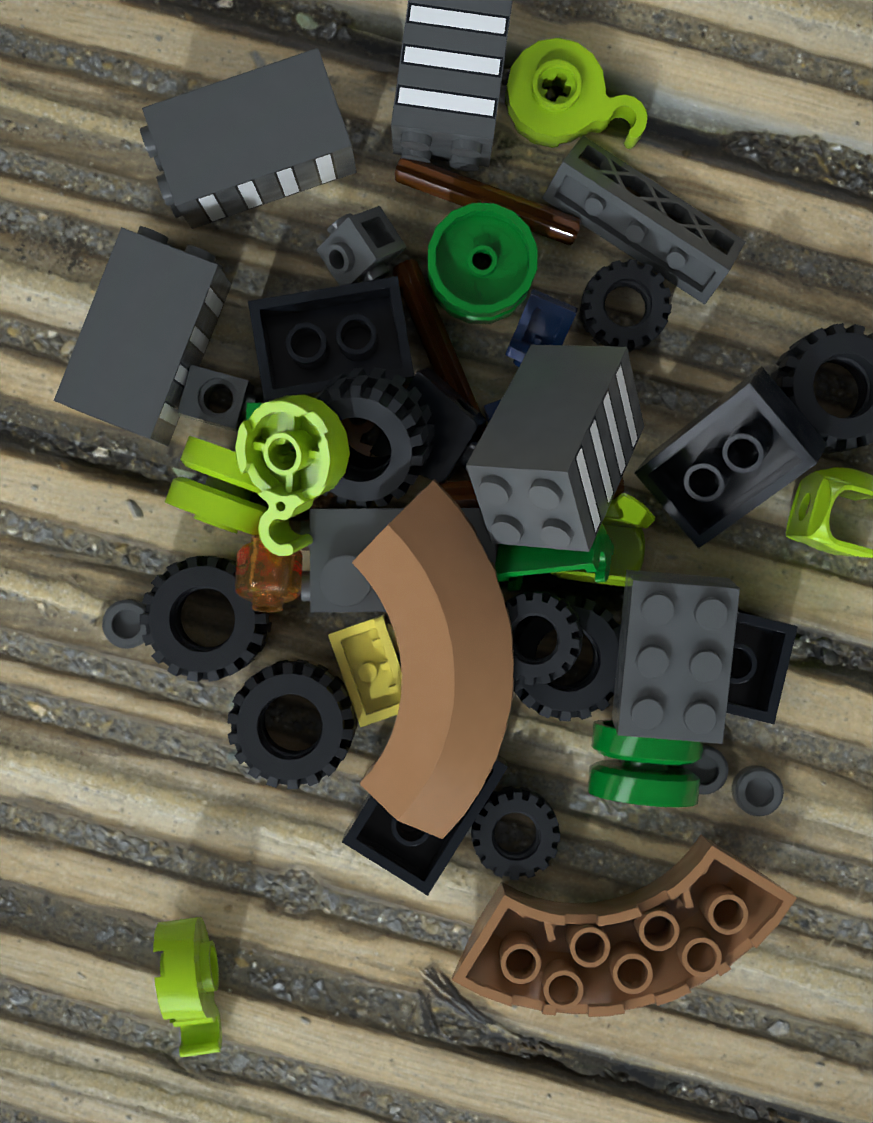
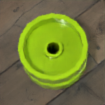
[165,436,268,537]

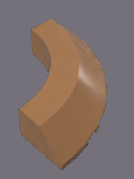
[352,479,514,839]
[452,835,797,1017]

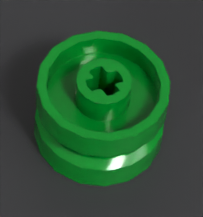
[428,203,538,324]
[587,720,703,807]

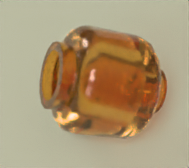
[235,534,303,613]

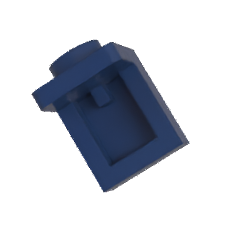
[505,289,578,367]

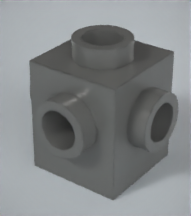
[316,206,407,286]

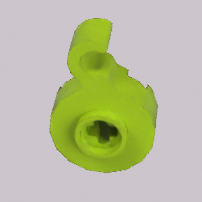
[505,38,648,149]
[235,394,350,556]
[153,917,222,1058]

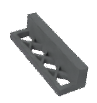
[542,135,746,305]

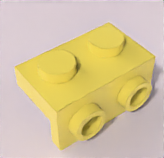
[328,615,402,728]

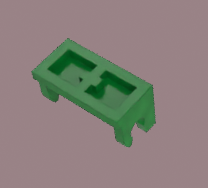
[495,524,614,592]

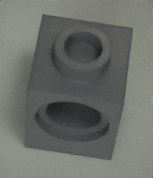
[177,365,259,432]

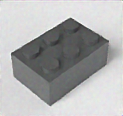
[612,570,740,744]

